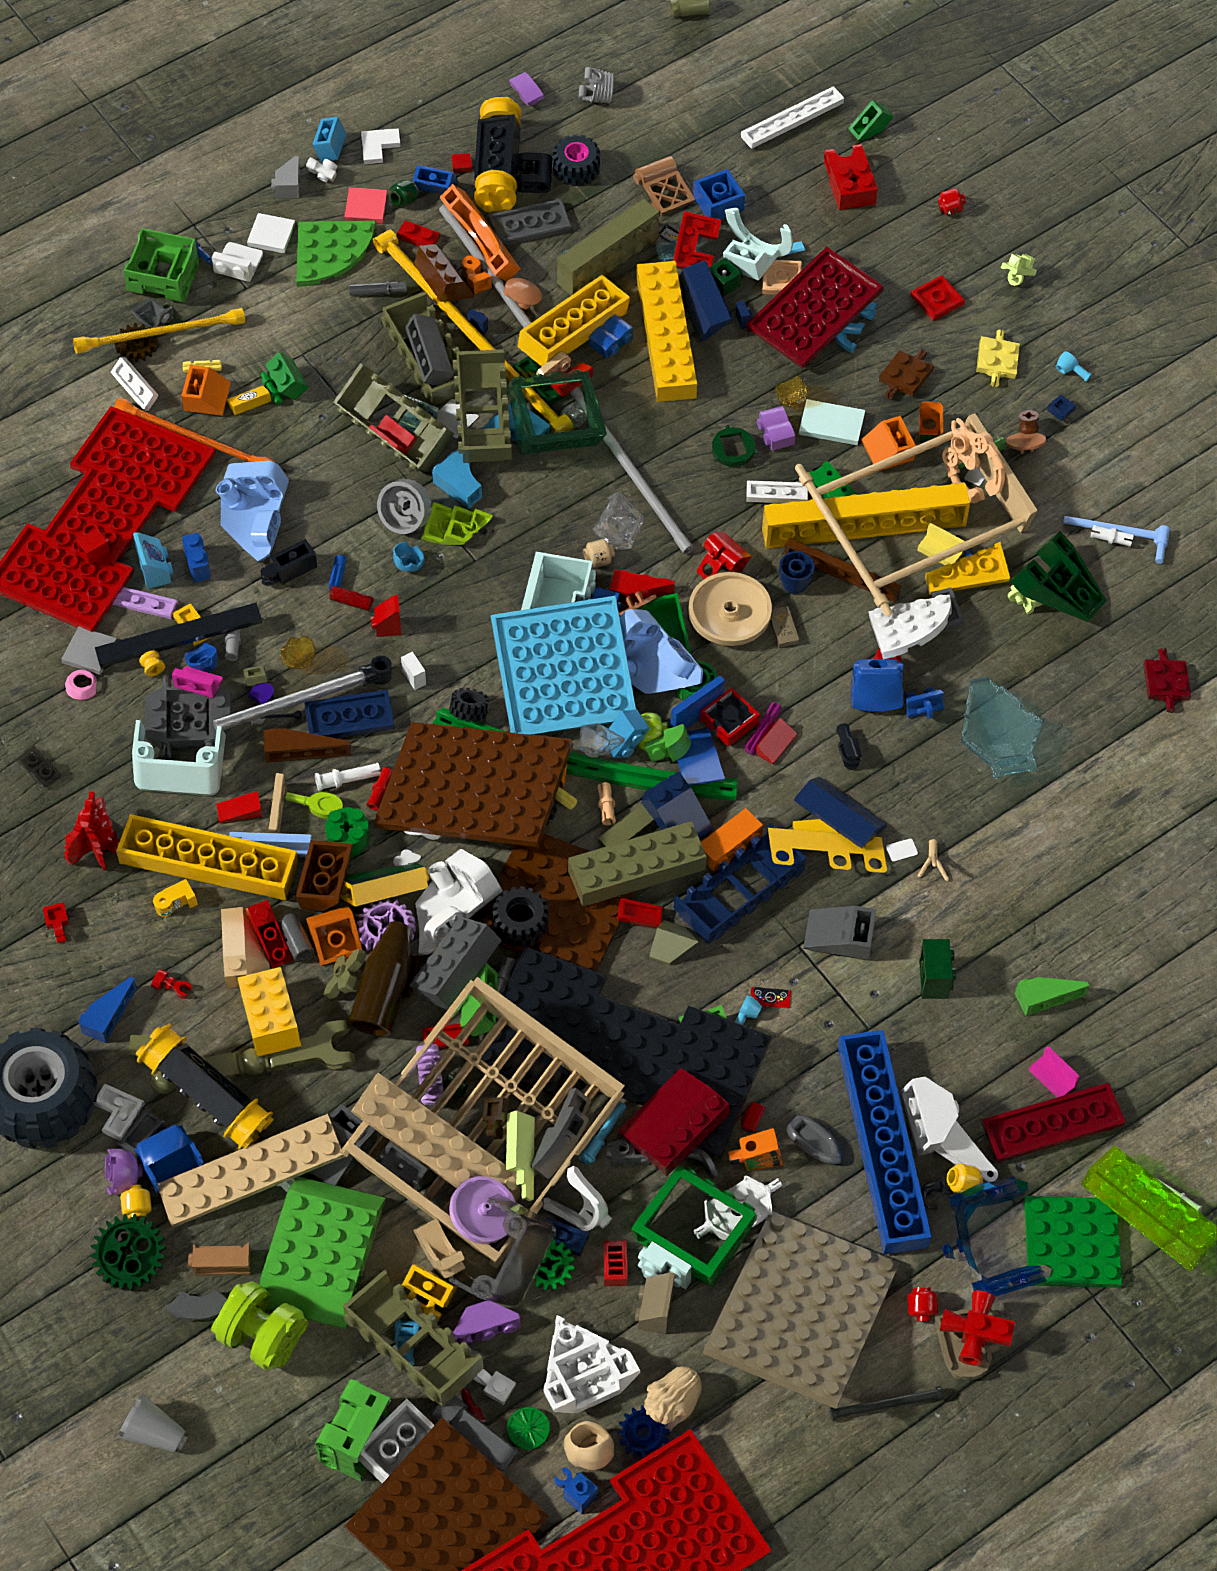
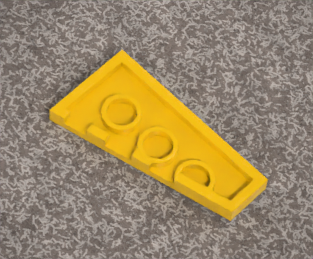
[925,542,1010,595]

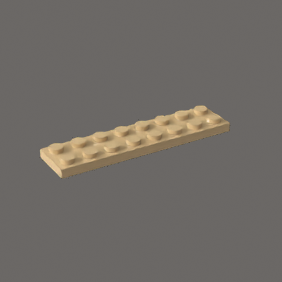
[351,1073,522,1200]
[158,1114,345,1228]

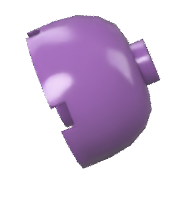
[105,1149,142,1195]

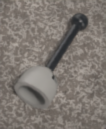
[251,710,302,725]

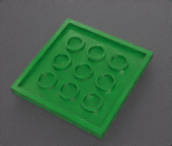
[1024,1196,1122,1288]

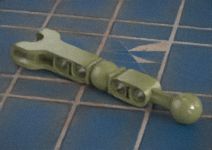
[150,1020,356,1094]

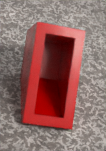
[371,595,402,637]

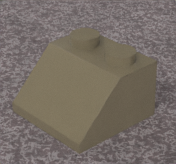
[635,1273,675,1334]

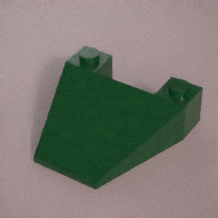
[1010,531,1107,622]

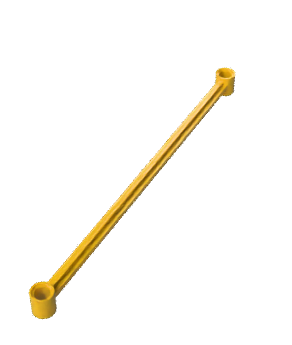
[373,229,574,440]

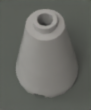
[117,1394,188,1453]

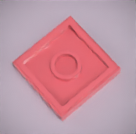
[345,187,387,224]

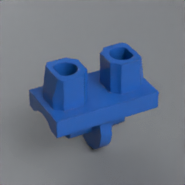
[905,687,944,719]

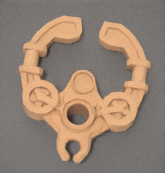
[942,418,1006,504]

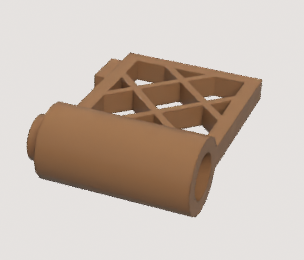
[633,156,695,216]

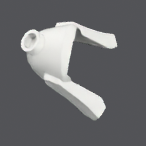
[543,1166,612,1231]

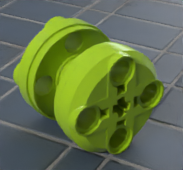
[211,1281,308,1371]

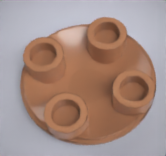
[503,278,542,309]

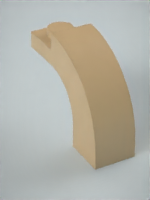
[413,1219,465,1279]

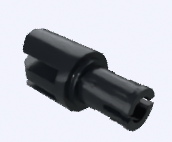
[836,723,863,770]

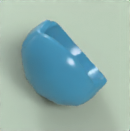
[393,541,424,572]

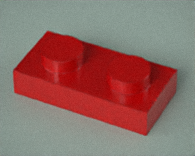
[397,220,440,246]

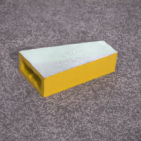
[340,863,429,906]

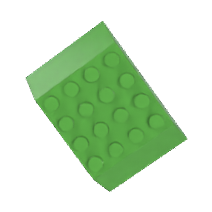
[260,1177,386,1330]

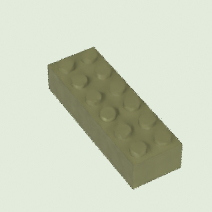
[557,199,659,296]
[568,821,707,907]

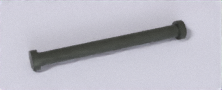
[829,1386,944,1421]

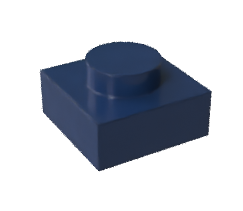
[735,301,752,329]
[467,309,488,335]
[1047,395,1076,421]

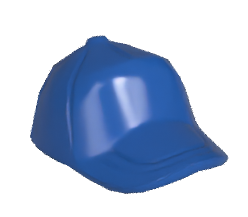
[184,642,218,673]

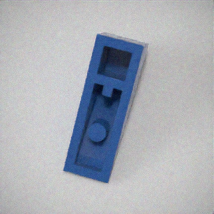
[79,977,137,1043]

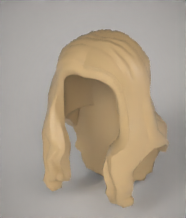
[639,1366,702,1434]

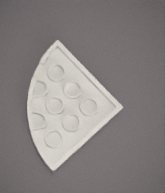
[868,595,952,659]

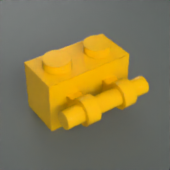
[402,1264,458,1322]

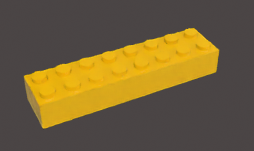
[636,261,697,402]
[116,814,299,901]

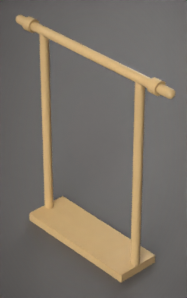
[795,413,1038,617]

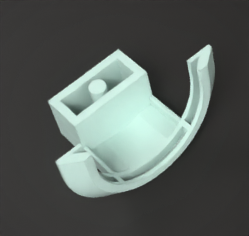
[723,208,793,280]

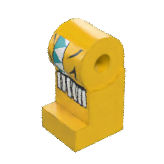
[153,879,198,917]

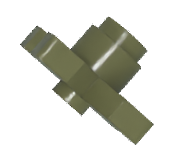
[323,949,367,999]

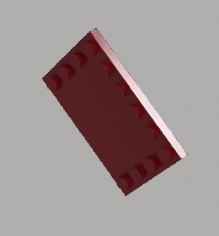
[746,247,884,369]

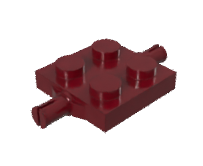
[1143,648,1191,713]

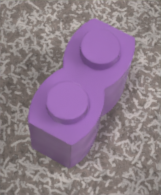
[757,406,795,451]

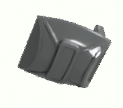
[131,297,174,328]

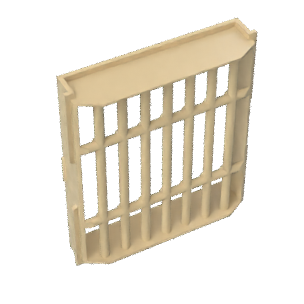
[340,977,625,1269]

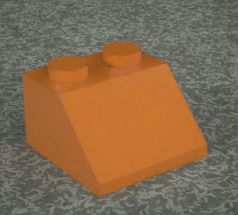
[306,906,363,966]

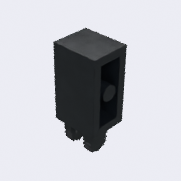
[260,539,317,587]

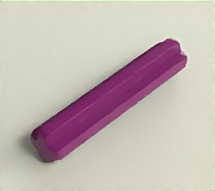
[745,702,781,755]

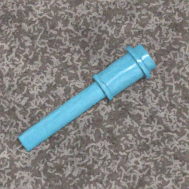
[579,1102,626,1165]

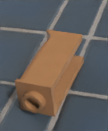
[188,1242,251,1276]

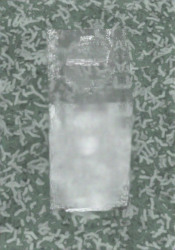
[578,723,625,758]

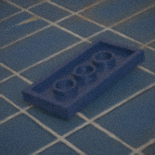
[304,689,394,738]

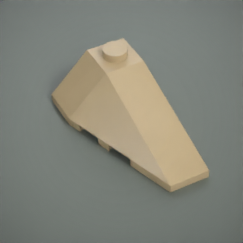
[221,907,270,989]

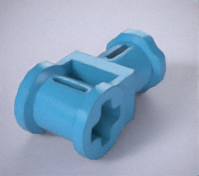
[395,1319,420,1365]

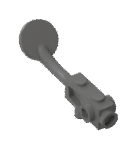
[607,1141,718,1178]

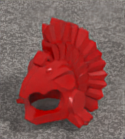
[63,791,120,871]

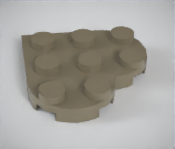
[934,1308,1006,1380]

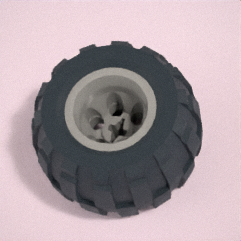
[0,1028,98,1149]

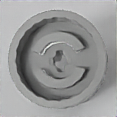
[377,479,432,534]

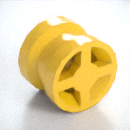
[139,650,165,677]

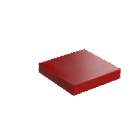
[910,275,965,321]

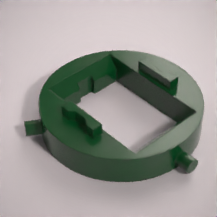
[712,425,759,467]

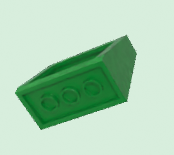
[631,1165,757,1288]

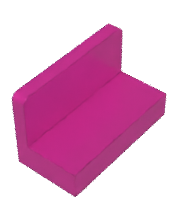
[172,666,223,698]
[1029,1046,1080,1097]

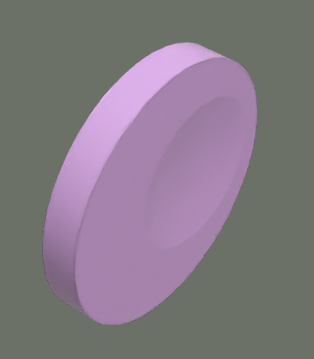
[449,1176,517,1244]

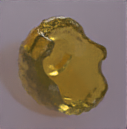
[775,376,808,407]
[279,636,315,669]

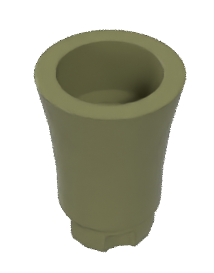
[670,0,710,18]

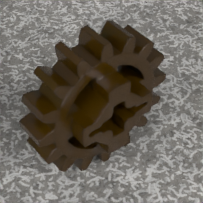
[114,323,158,363]

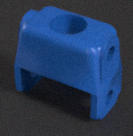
[851,659,903,711]
[134,1124,204,1194]

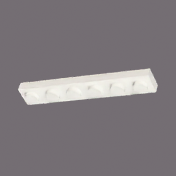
[741,86,844,149]

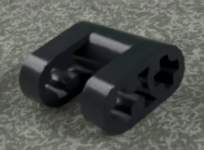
[517,152,552,193]

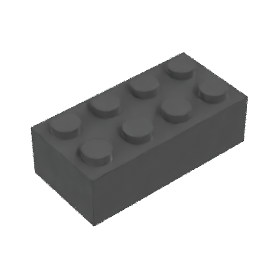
[409,916,502,1010]

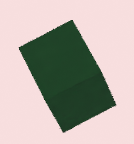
[709,257,742,297]

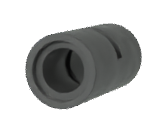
[277,913,315,962]

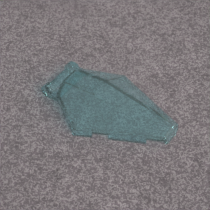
[961,677,1043,779]

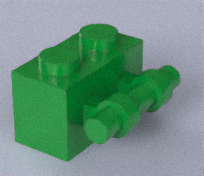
[260,352,309,405]

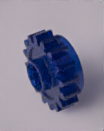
[617,1405,671,1459]

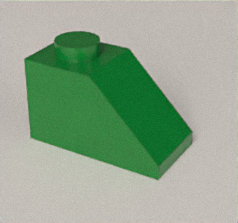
[848,100,894,141]

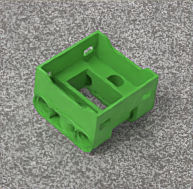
[124,228,199,303]
[315,1379,391,1482]

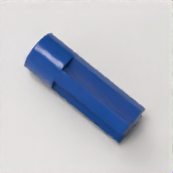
[329,555,347,590]

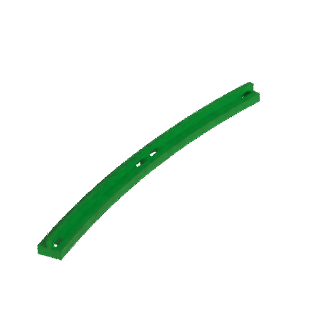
[433,707,737,801]

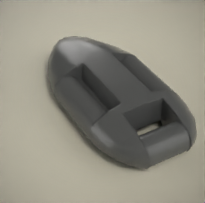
[786,1115,842,1164]

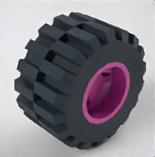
[553,134,600,186]

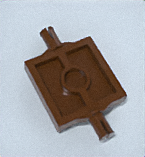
[879,349,933,399]

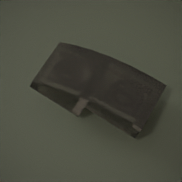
[17,746,61,788]

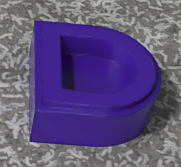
[248,683,274,704]

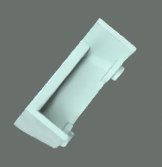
[132,720,226,796]

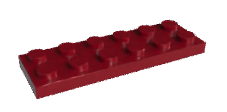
[981,1082,1126,1163]

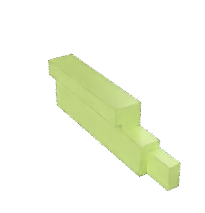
[506,1111,535,1201]

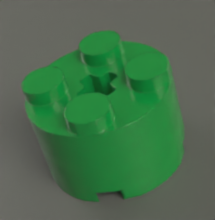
[325,808,370,858]

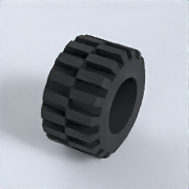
[493,886,548,947]

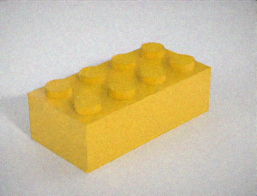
[237,967,301,1057]

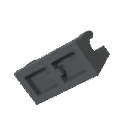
[377,1141,427,1189]

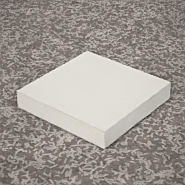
[247,213,295,253]

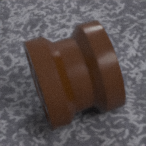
[1019,410,1039,434]

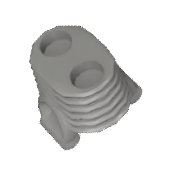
[579,67,614,104]

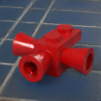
[939,1291,1015,1366]

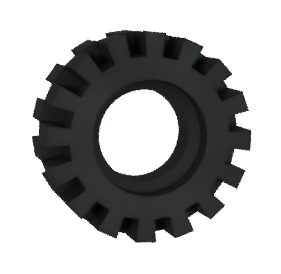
[449,688,489,722]

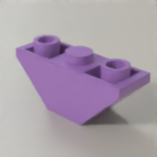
[453,1300,520,1346]

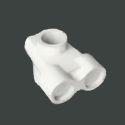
[306,157,338,182]

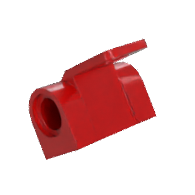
[697,531,752,579]

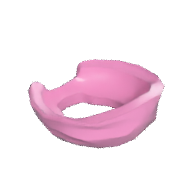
[65,670,97,700]

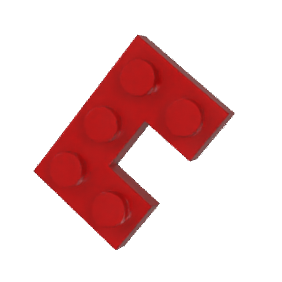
[673,211,721,270]

